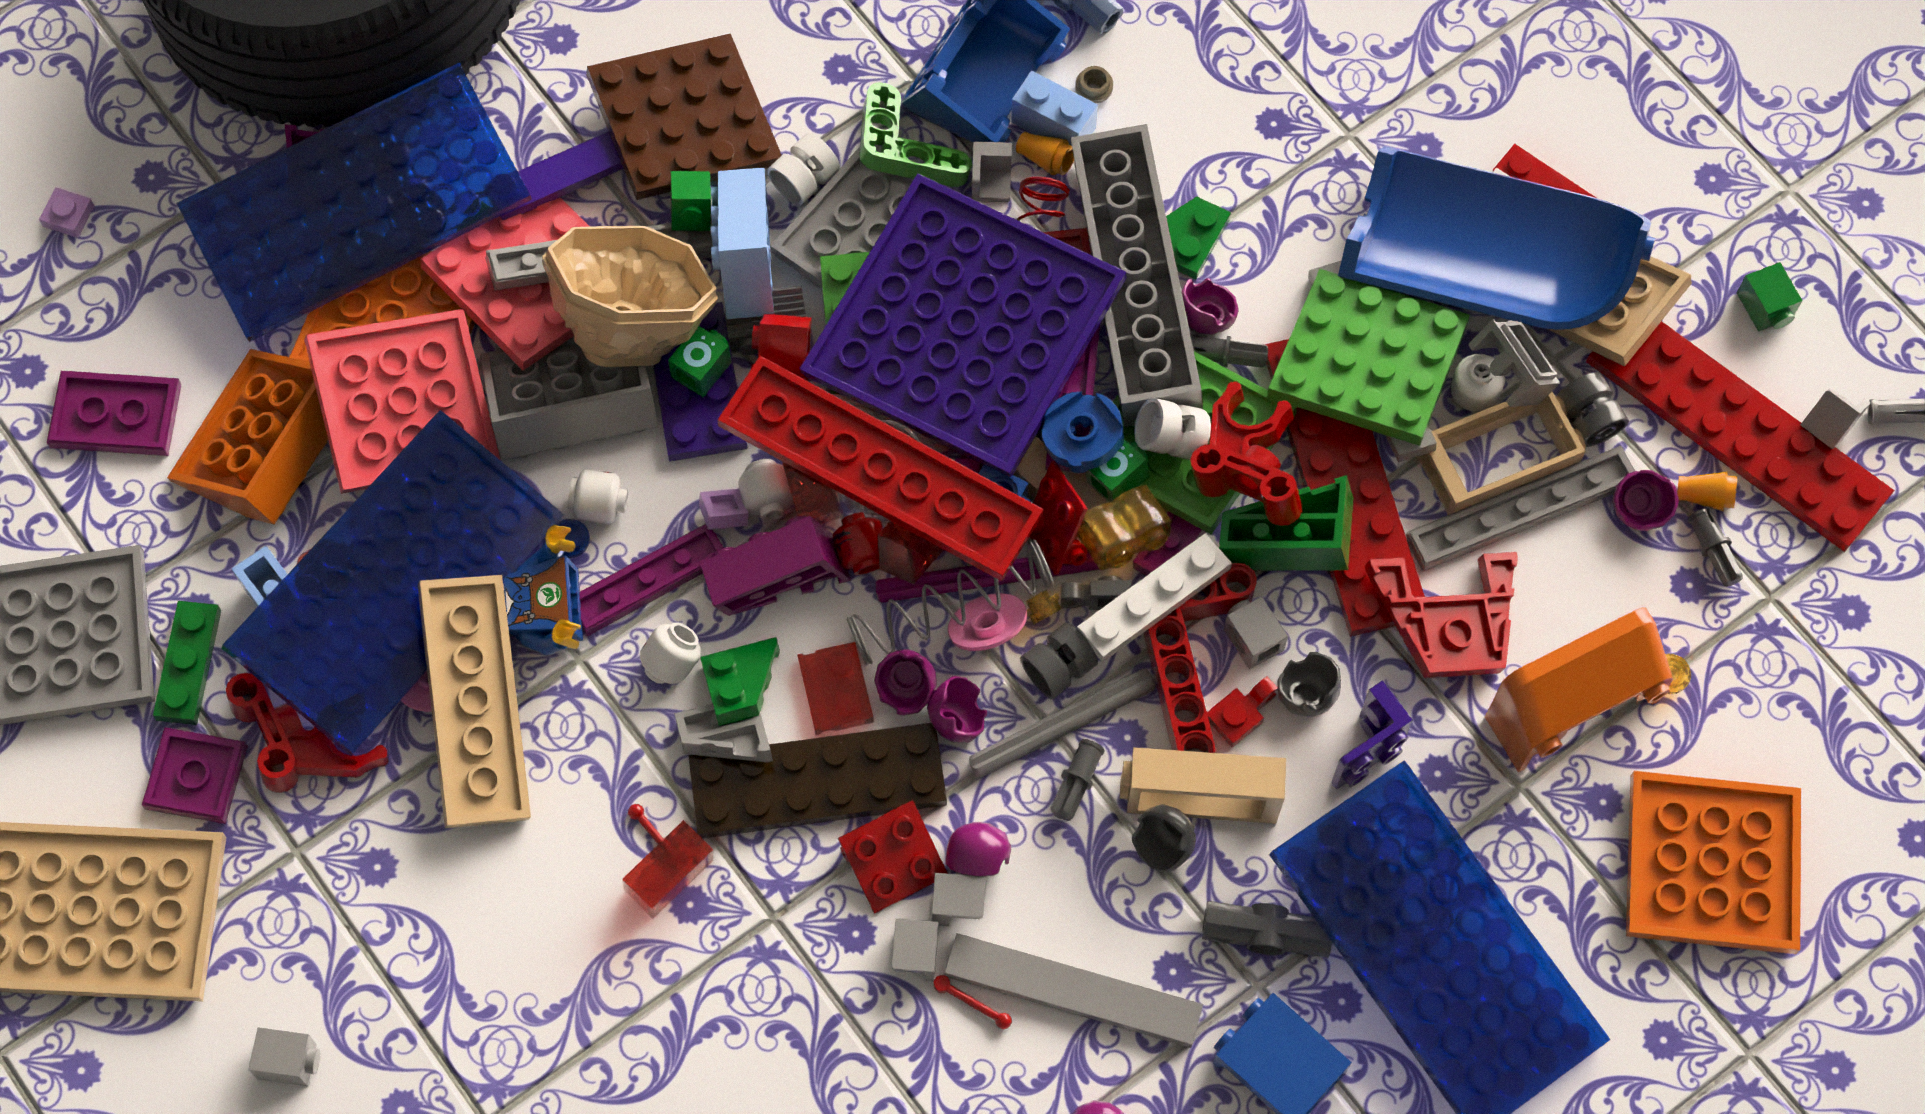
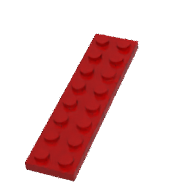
[1586,321,1895,552]
[1265,339,1425,637]
[718,356,1044,581]

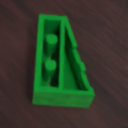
[1219,475,1354,571]

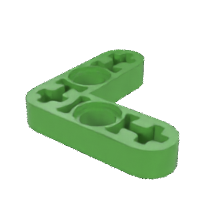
[859,82,972,187]

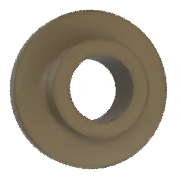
[1075,66,1113,103]

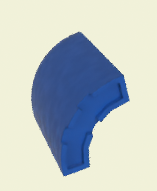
[1338,146,1656,330]

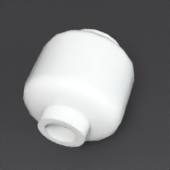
[1451,354,1506,412]
[738,459,795,522]
[568,469,628,525]
[639,623,701,684]

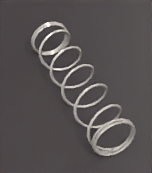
[846,539,1054,666]

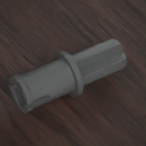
[1191,334,1268,368]
[1688,508,1743,587]
[1050,739,1105,821]

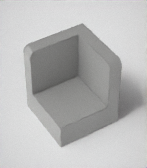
[972,142,1012,202]
[1800,388,1871,449]
[932,873,986,926]
[891,919,938,982]

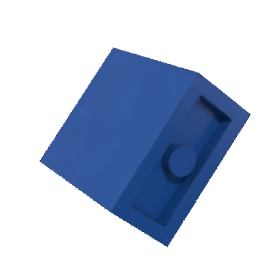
[1213,993,1352,1114]

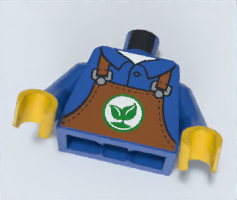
[504,525,583,656]

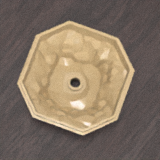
[542,226,718,367]

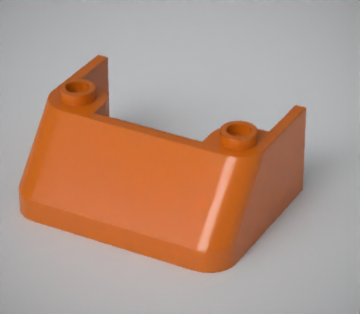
[1485,607,1673,773]

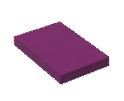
[46,370,182,456]

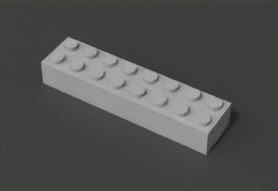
[1071,124,1203,427]

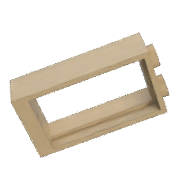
[1417,391,1586,515]
[1119,747,1286,824]

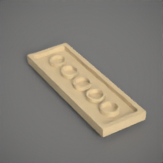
[417,575,531,828]

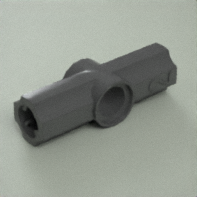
[1202,901,1334,958]

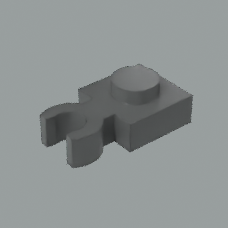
[1060,576,1131,610]

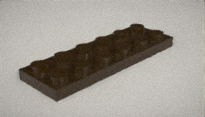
[688,723,947,839]

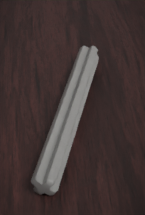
[969,669,1156,778]

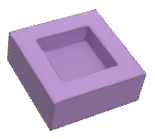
[39,187,95,238]
[699,489,749,530]

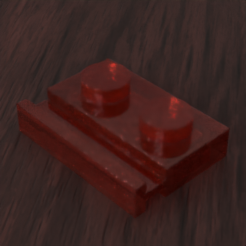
[797,642,874,735]

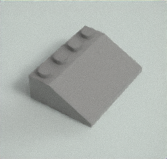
[480,336,659,460]

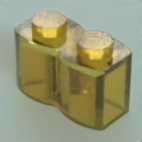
[1077,485,1172,570]

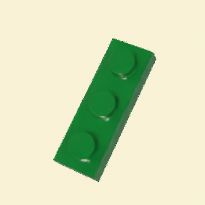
[153,601,222,725]

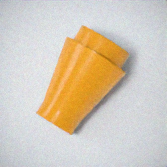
[1016,131,1074,176]
[1677,472,1737,511]

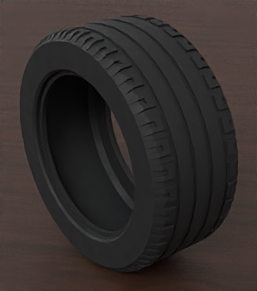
[142,0,520,127]

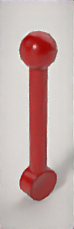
[628,804,689,874]
[934,975,1012,1030]

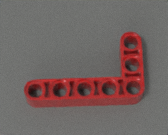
[1143,563,1257,753]

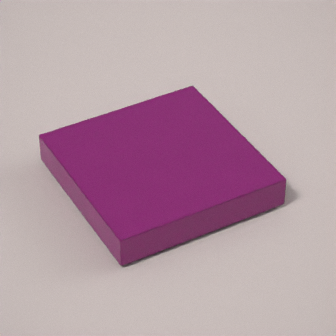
[142,727,248,824]

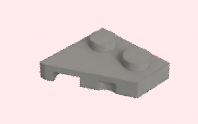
[674,704,773,762]

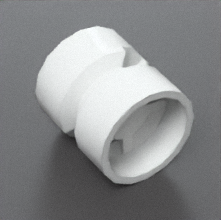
[767,133,840,206]
[1134,398,1211,460]

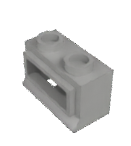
[1468,319,1560,407]

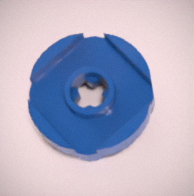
[1042,391,1124,474]

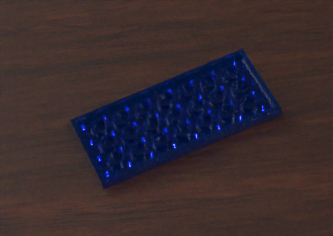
[176,63,532,342]
[221,410,564,756]
[1269,760,1611,1114]

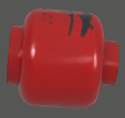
[832,512,890,575]

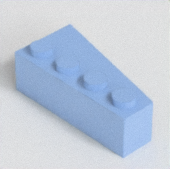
[711,168,774,319]

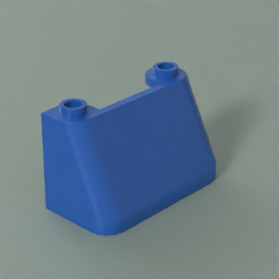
[901,0,1071,143]

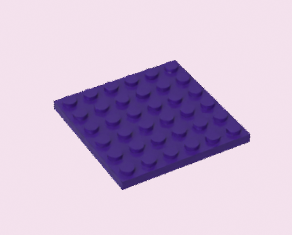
[800,173,1127,478]

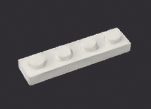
[1077,533,1232,663]

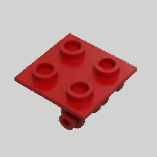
[1030,461,1088,575]
[838,800,948,914]

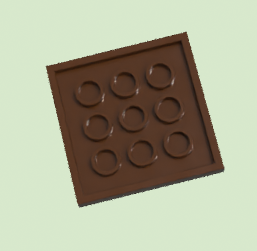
[586,33,782,200]

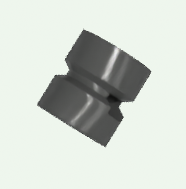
[1557,372,1629,447]
[1020,623,1098,699]

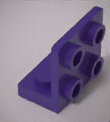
[1331,680,1413,790]

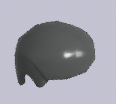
[1277,652,1341,717]
[1132,804,1196,873]

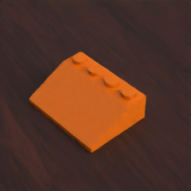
[167,349,328,525]

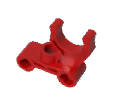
[1190,382,1302,526]
[226,673,389,793]

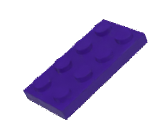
[653,302,748,462]

